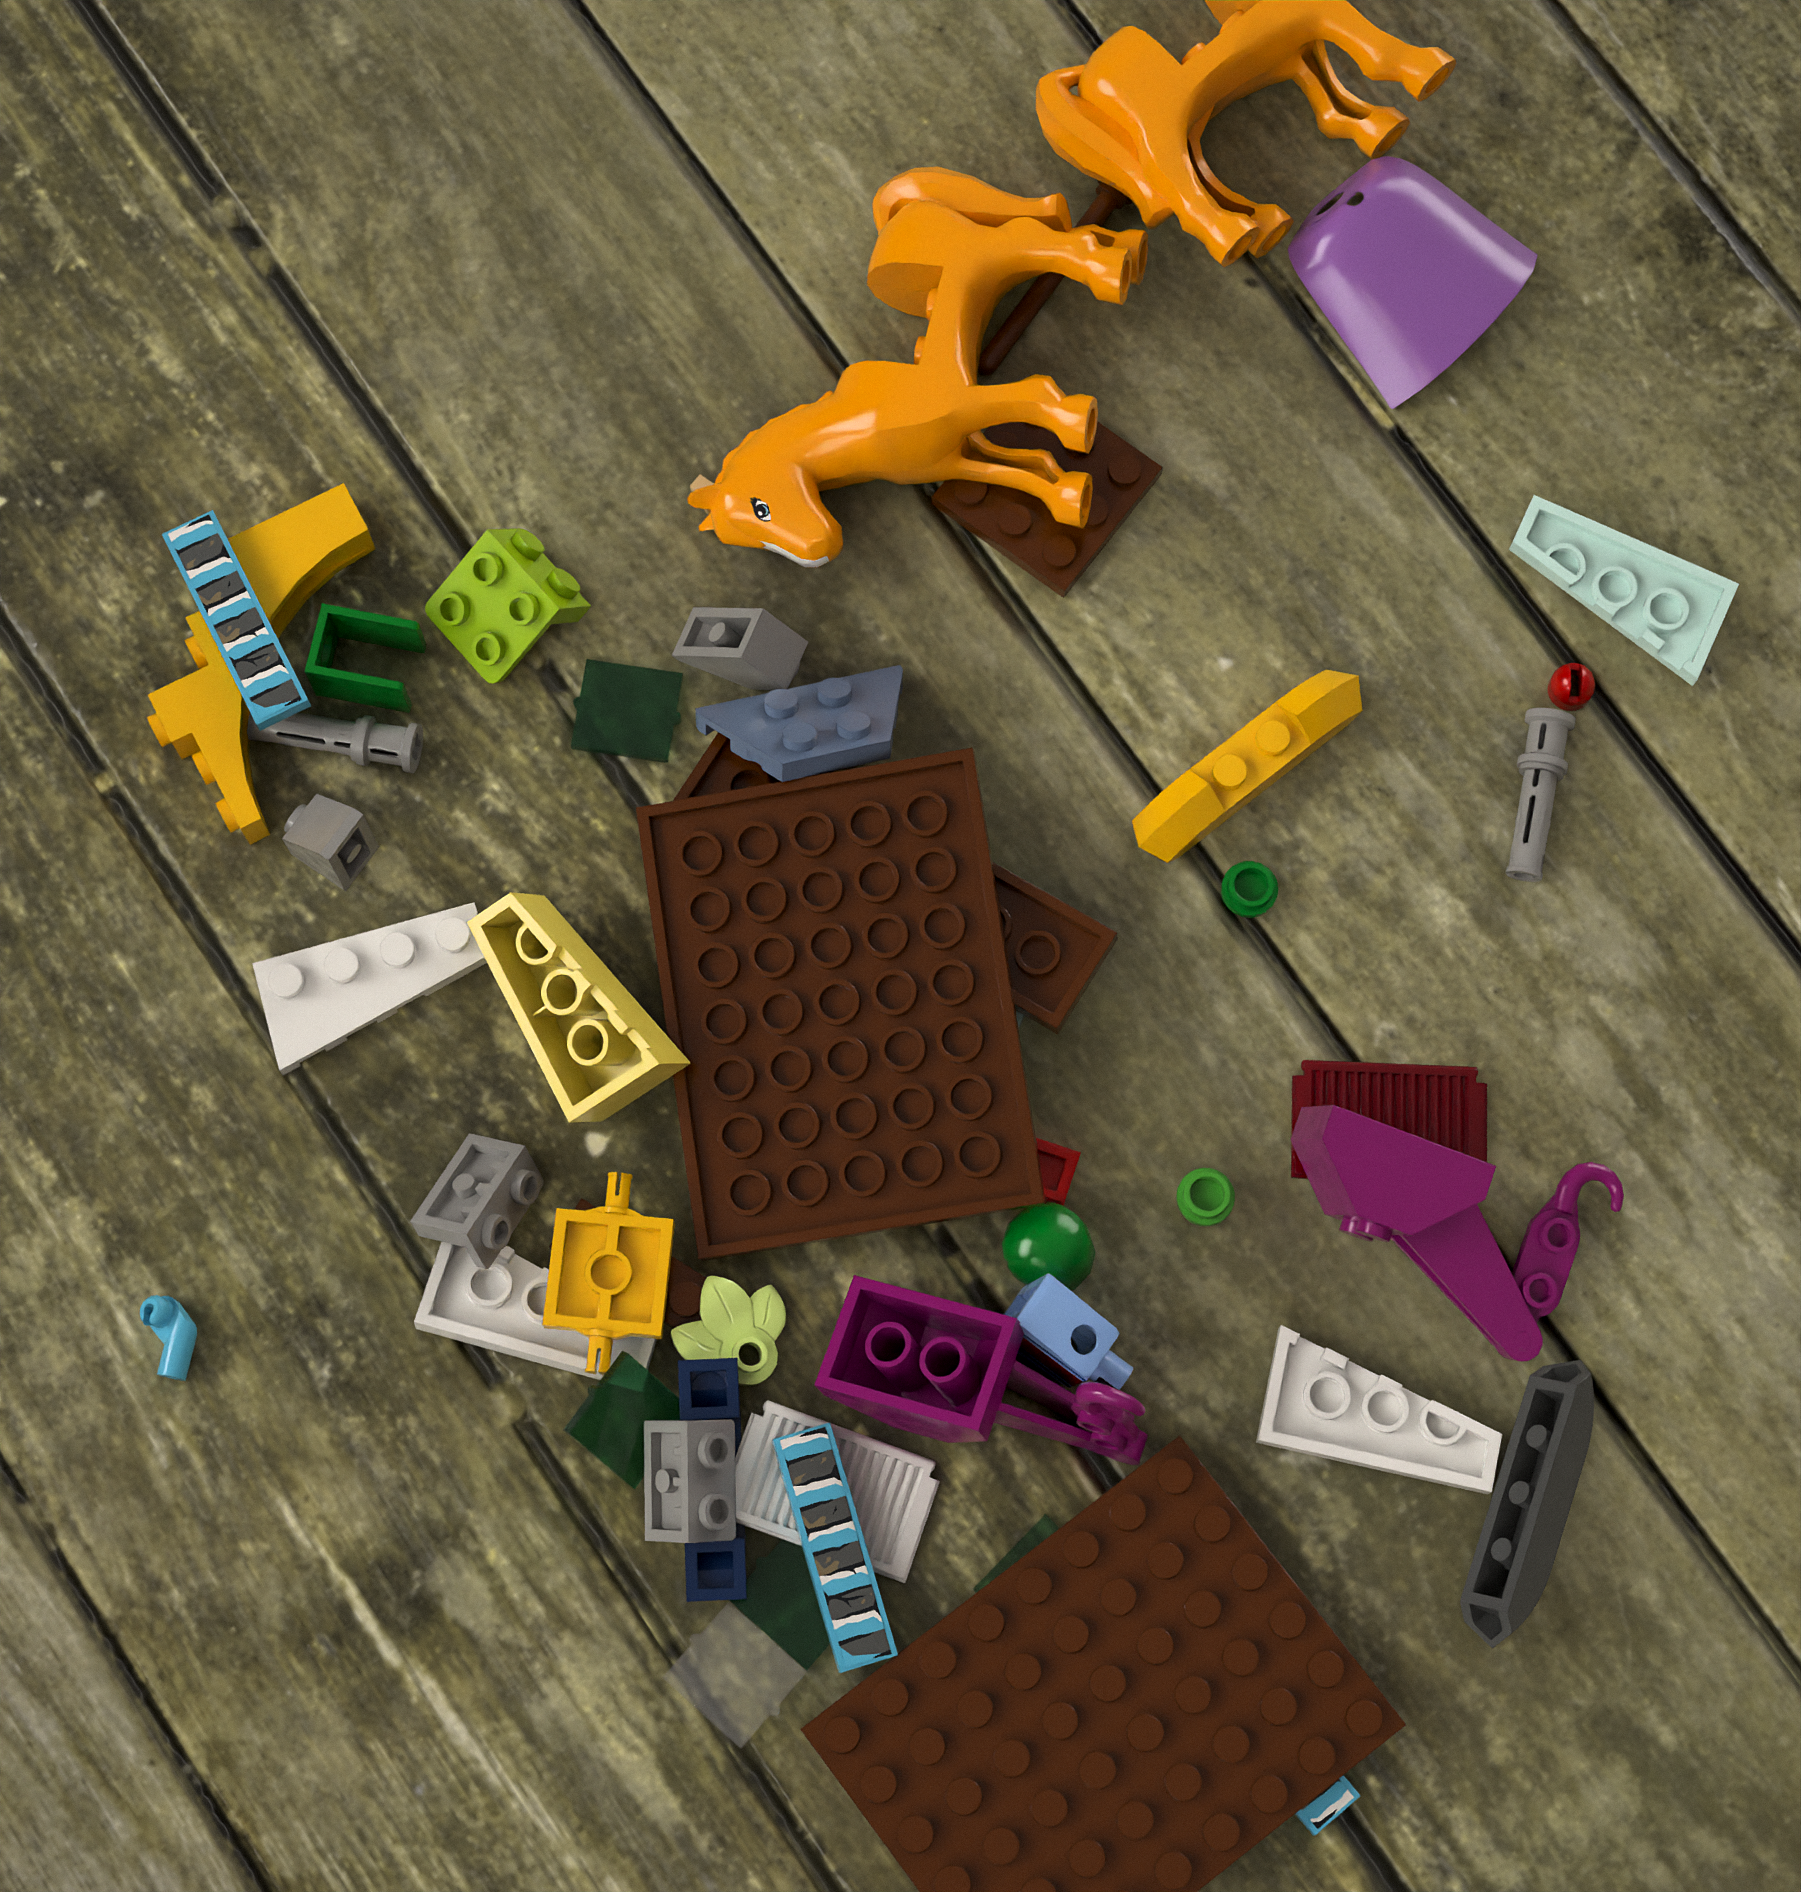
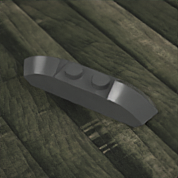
[1460,1360,1594,1648]

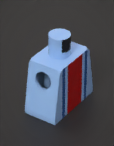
[1003,1273,1133,1390]

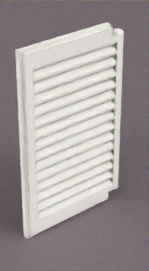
[735,1400,940,1583]

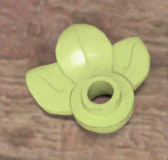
[670,1276,786,1386]

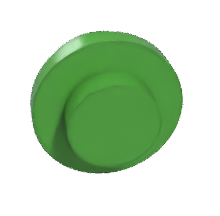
[1176,1168,1235,1226]

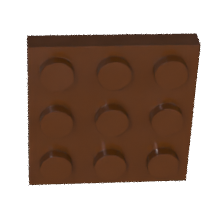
[932,375,1163,598]

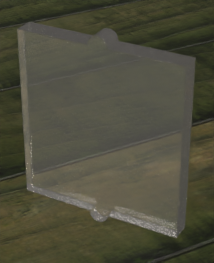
[663,1602,807,1748]

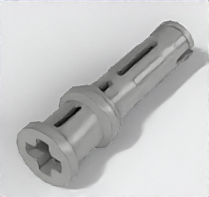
[1506,708,1576,882]
[247,712,423,774]

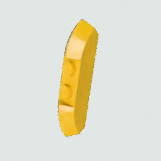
[1132,669,1363,863]

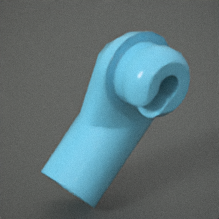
[140,1295,197,1381]

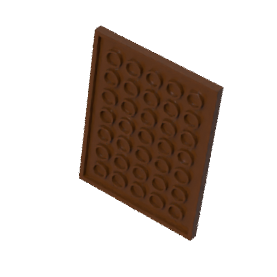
[636,747,1046,1261]
[800,1435,1406,1892]

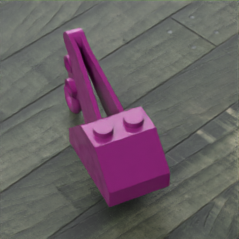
[1291,1105,1624,1361]
[814,1275,1148,1465]

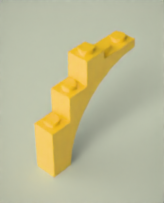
[147,483,375,845]

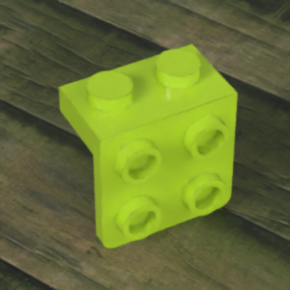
[425,528,591,684]

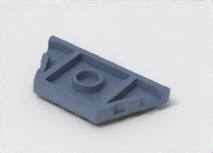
[695,665,903,782]

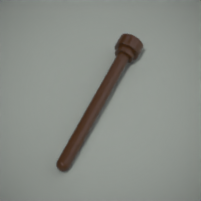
[978,180,1133,376]

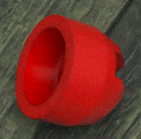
[1548,663,1595,711]

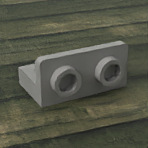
[410,1133,544,1269]
[644,1419,736,1543]

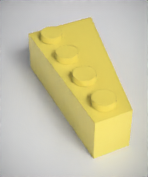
[467,892,691,1123]

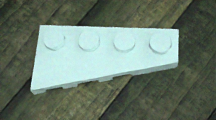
[1509,495,1739,686]

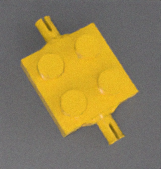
[542,1172,675,1375]

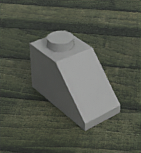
[672,607,808,690]
[282,794,379,892]

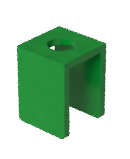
[304,603,427,713]

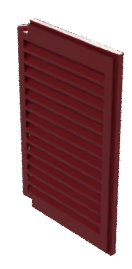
[1291,1060,1487,1179]

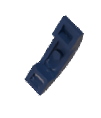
[678,1358,747,1602]

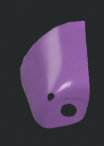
[1288,156,1537,409]

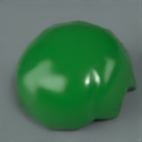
[1002,1202,1096,1291]

